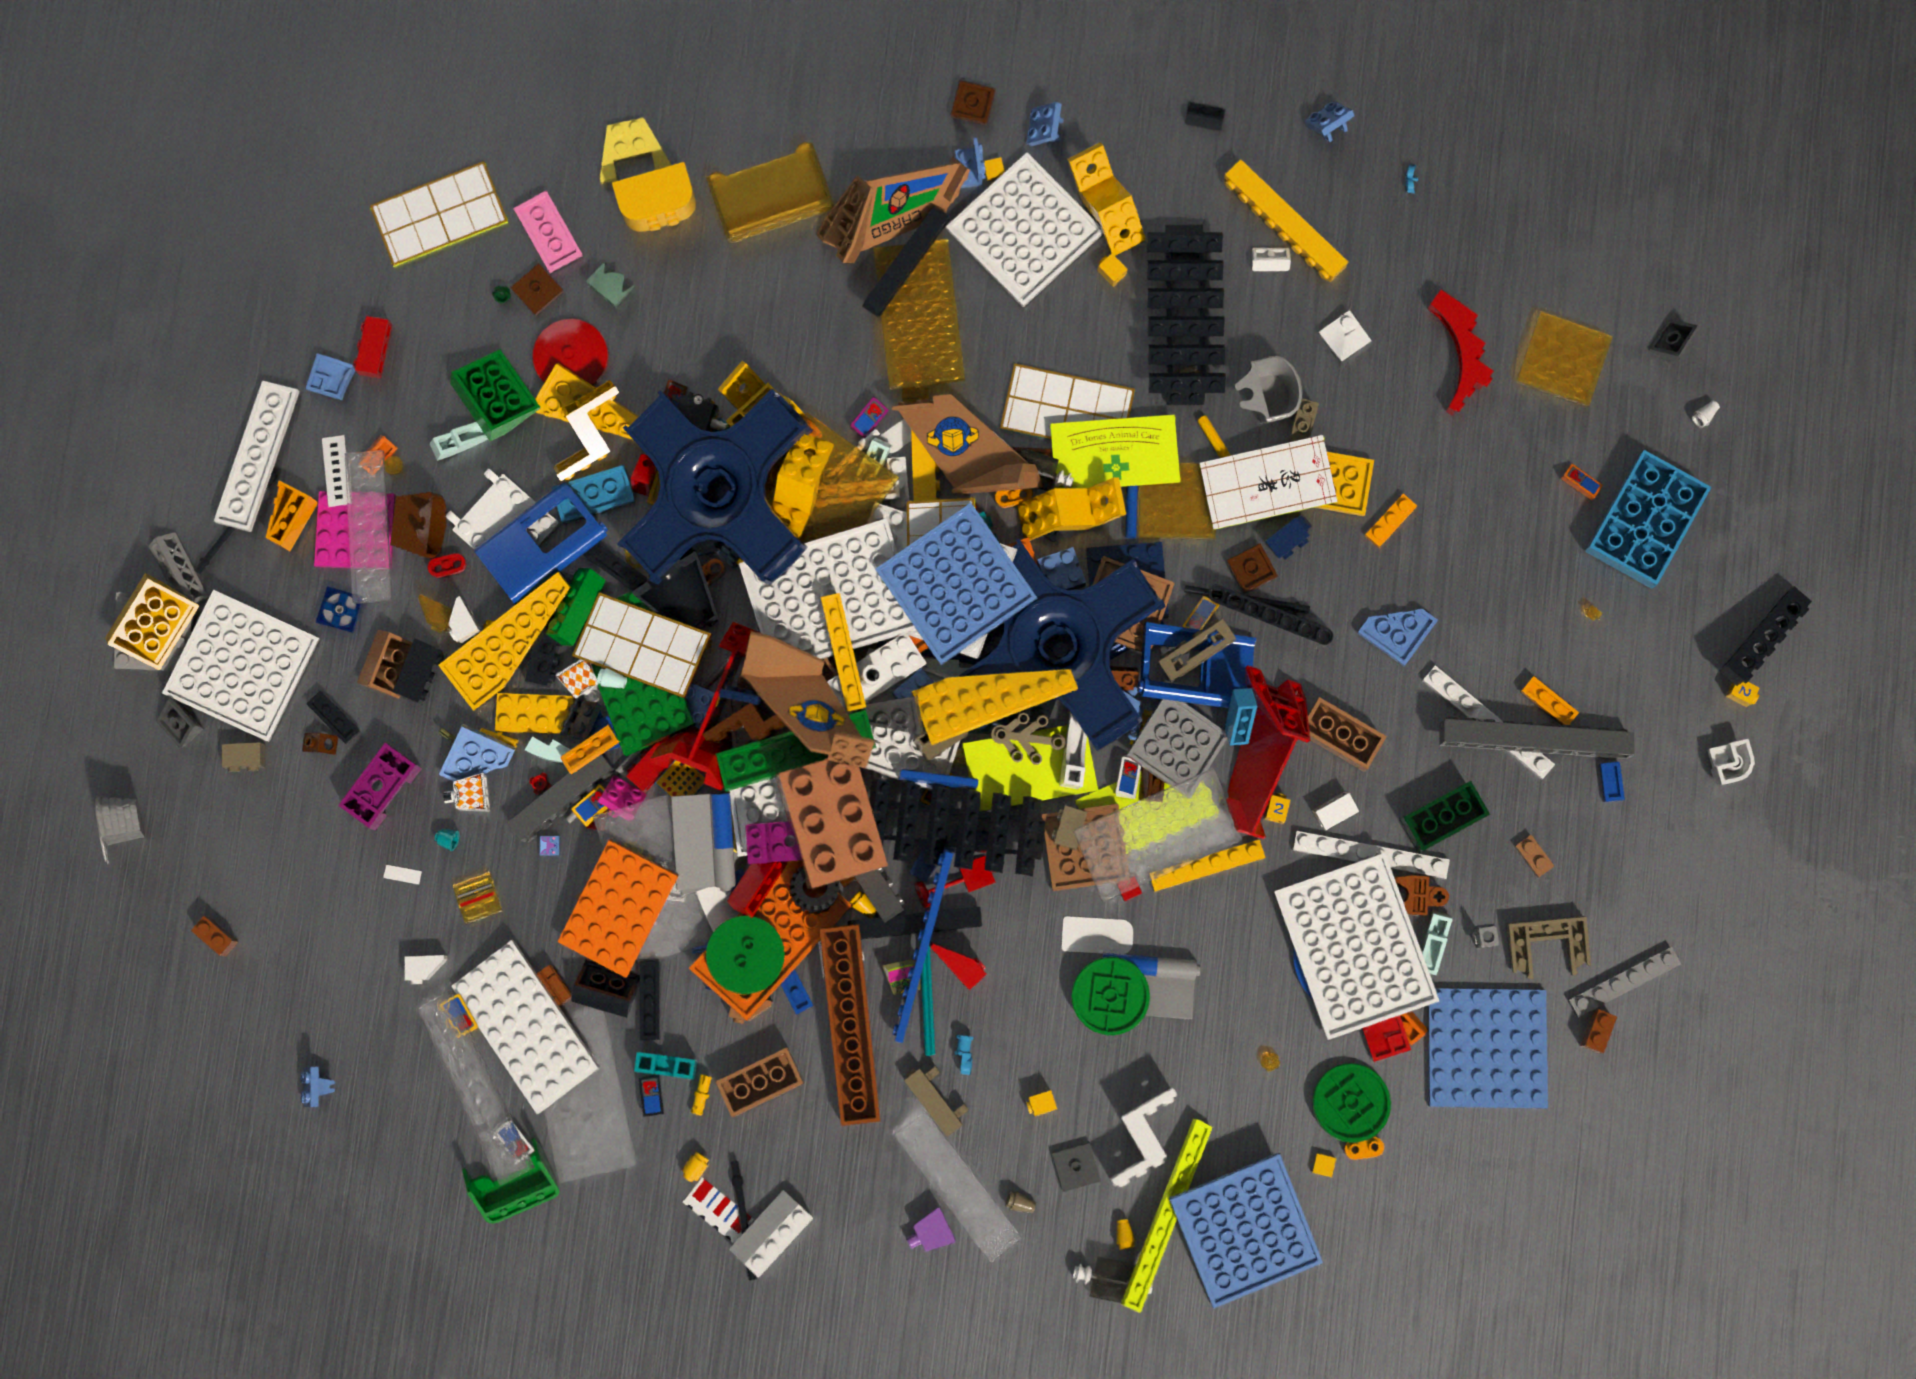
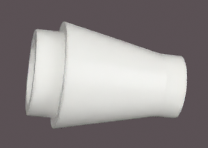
[1692,400,1720,427]

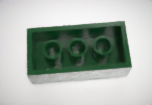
[1400,781,1490,853]

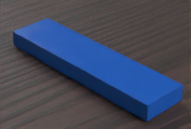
[898,769,978,790]

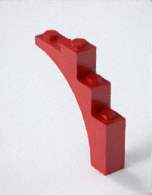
[1428,289,1494,416]

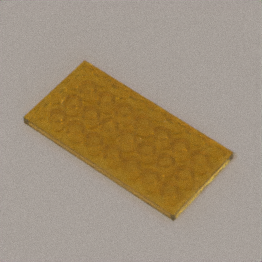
[873,239,965,390]

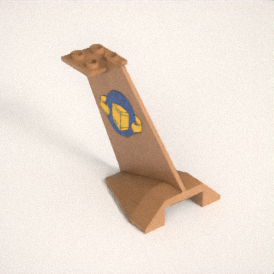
[892,394,1043,494]
[737,632,875,768]

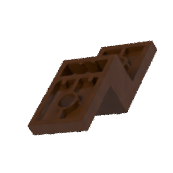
[702,703,786,742]

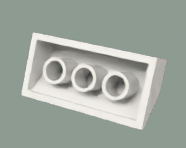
[729,1190,813,1278]

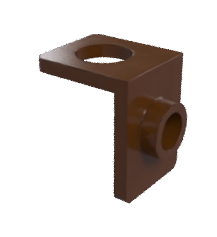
[302,733,338,755]

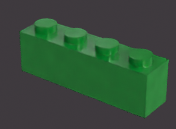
[546,568,606,646]

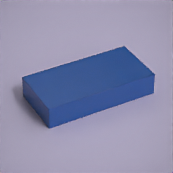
[1599,762,1625,802]

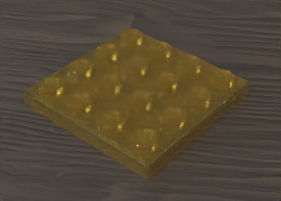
[1516,312,1613,408]
[1139,463,1216,540]

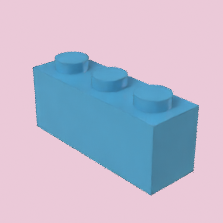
[1224,688,1257,746]

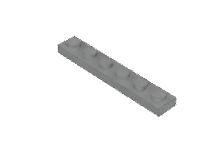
[1568,947,1681,1017]

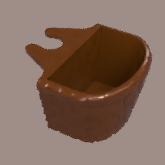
[390,492,447,558]

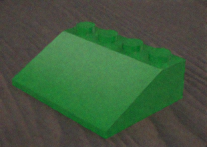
[450,349,540,441]

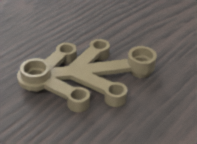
[991,712,1066,765]

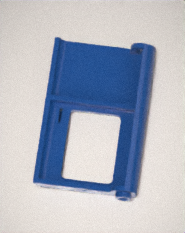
[474,481,608,605]
[1137,622,1256,708]

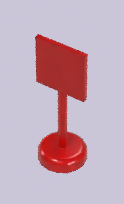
[914,856,996,908]

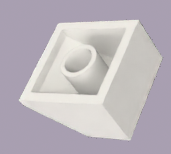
[449,596,482,645]

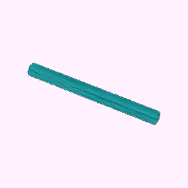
[919,941,935,1056]

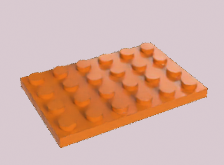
[558,839,679,978]

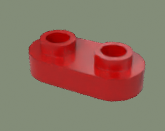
[428,553,467,578]

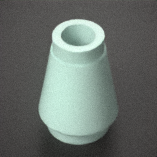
[597,668,627,689]

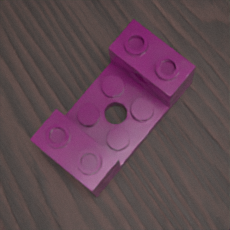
[338,743,422,831]
[746,821,802,864]

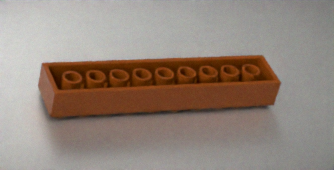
[820,924,880,1126]

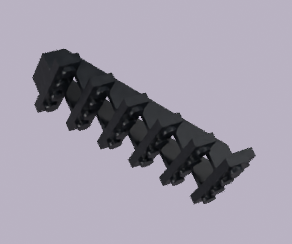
[1146,225,1226,405]
[868,779,1045,877]

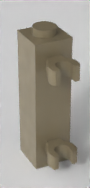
[904,1066,969,1137]

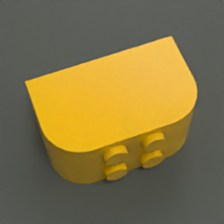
[612,162,696,232]

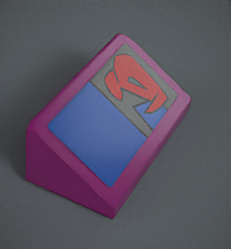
[850,397,889,439]

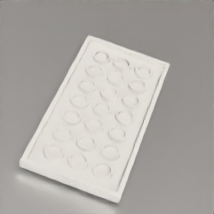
[451,940,600,1114]

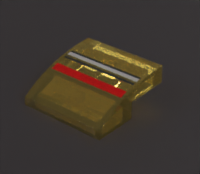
[453,872,502,924]

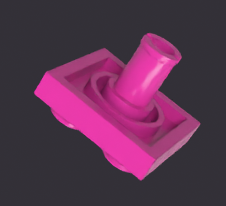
[598,775,647,821]

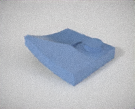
[305,354,355,400]

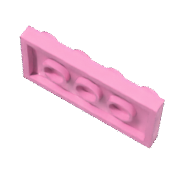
[514,191,583,273]

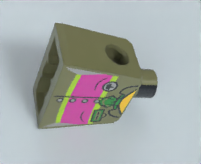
[882,959,921,1003]

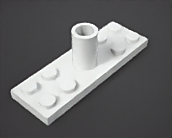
[827,633,927,714]

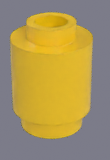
[682,1151,709,1182]

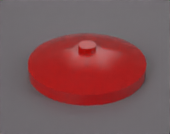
[533,319,609,386]

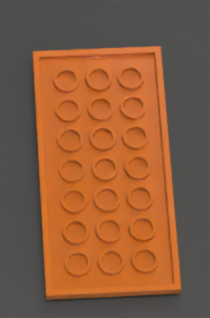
[689,860,852,1021]

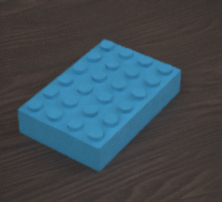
[1585,450,1712,589]

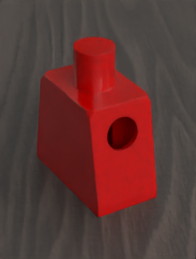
[630,454,657,497]

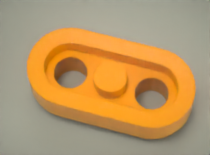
[995,489,1033,508]
[1344,1137,1384,1160]

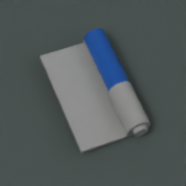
[671,792,736,891]
[1103,952,1200,1020]

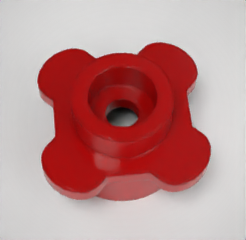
[529,773,552,795]

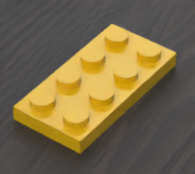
[495,693,575,735]

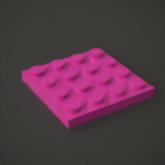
[314,491,396,569]

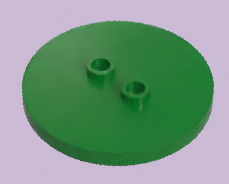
[706,916,785,995]
[1072,956,1150,1036]
[1312,1063,1391,1143]

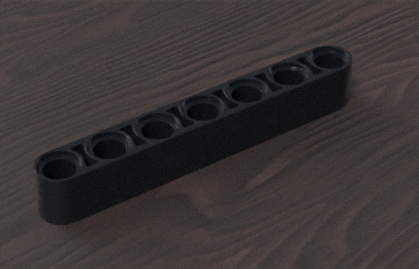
[862,206,951,317]
[1208,584,1333,645]
[847,907,982,940]

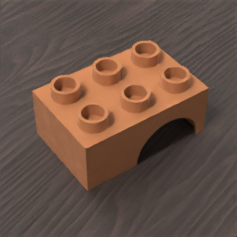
[775,760,888,888]

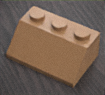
[357,630,413,699]

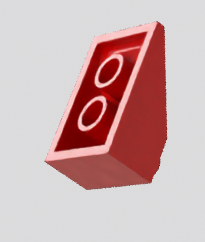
[929,941,987,990]

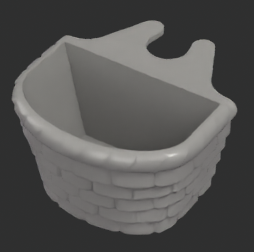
[1235,355,1303,424]
[94,796,145,864]

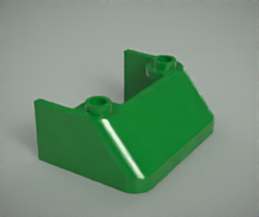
[462,1138,559,1224]

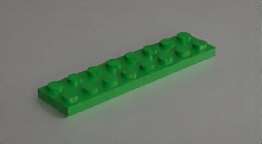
[716,710,877,792]

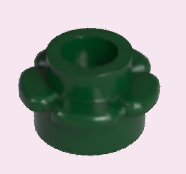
[492,285,511,303]

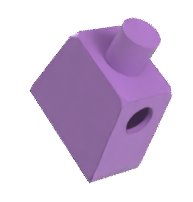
[906,1207,956,1251]

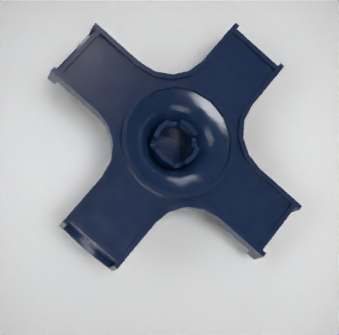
[617,389,813,585]
[957,539,1165,751]

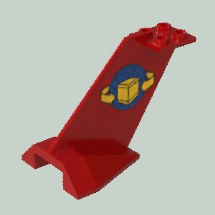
[650,622,760,791]

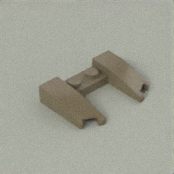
[1506,915,1591,979]

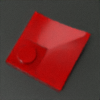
[1362,1015,1411,1062]

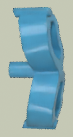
[1405,165,1418,193]

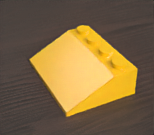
[105,573,199,670]

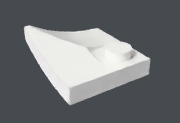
[1318,310,1371,362]

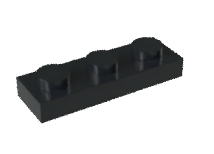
[306,691,361,745]

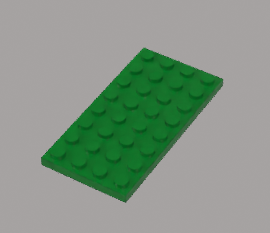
[579,591,696,756]

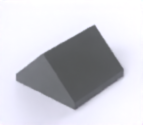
[1649,319,1699,365]
[156,698,204,749]

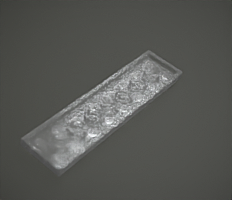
[345,450,392,604]
[895,1112,1022,1262]

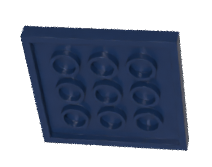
[1086,542,1169,618]

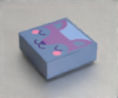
[540,836,560,856]

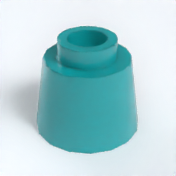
[435,829,460,851]

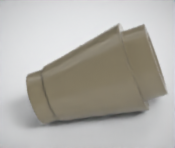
[1005,1191,1036,1213]

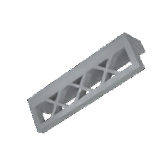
[149,532,208,603]

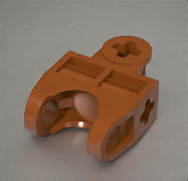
[1394,875,1449,916]

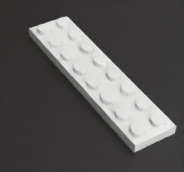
[214,381,299,532]

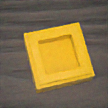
[984,157,1005,181]
[1312,1153,1336,1177]

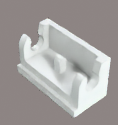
[1312,792,1359,830]

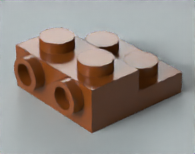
[1110,666,1139,690]

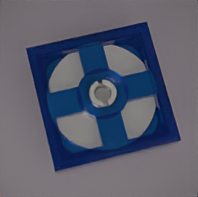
[316,586,365,633]

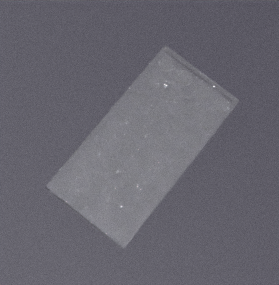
[1073,769,1242,902]
[593,794,712,965]
[544,1011,637,1183]

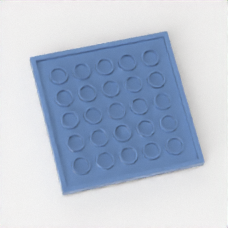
[875,503,1037,665]
[1428,988,1548,1108]
[1169,1153,1323,1308]

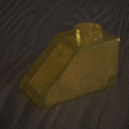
[418,594,453,634]

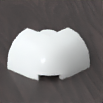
[1707,739,1755,785]

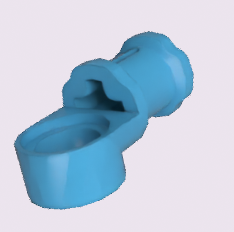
[954,1035,974,1075]

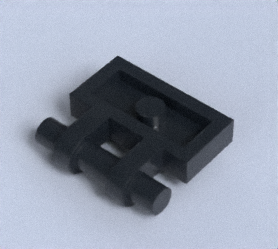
[560,699,602,740]

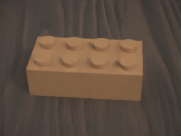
[1308,697,1387,772]
[716,1048,805,1118]

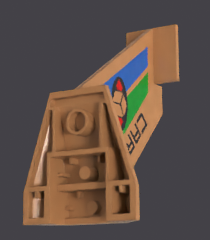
[816,156,970,263]

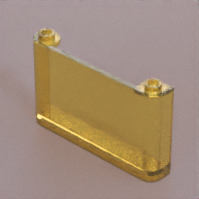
[706,142,834,243]

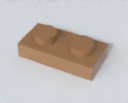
[1514,835,1554,878]

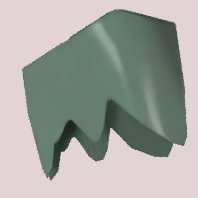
[586,263,635,308]

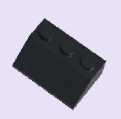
[393,638,444,705]
[571,960,640,1018]

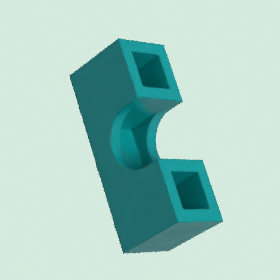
[634,1052,698,1079]

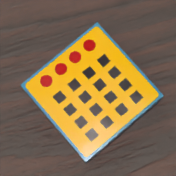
[655,760,705,797]

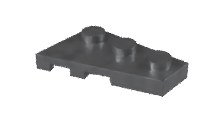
[862,696,924,735]

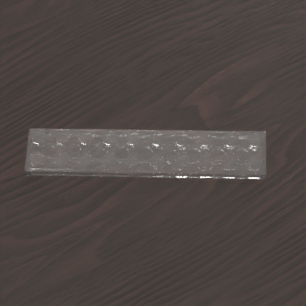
[417,991,535,1186]

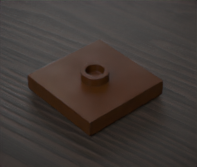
[951,80,996,126]
[510,263,564,316]
[1226,543,1278,594]

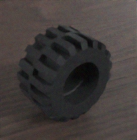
[790,866,839,914]

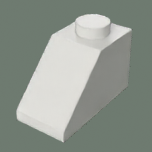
[405,955,447,984]

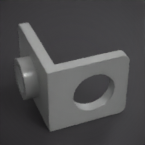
[1472,926,1499,948]

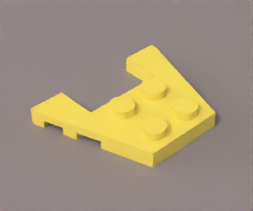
[600,118,671,184]

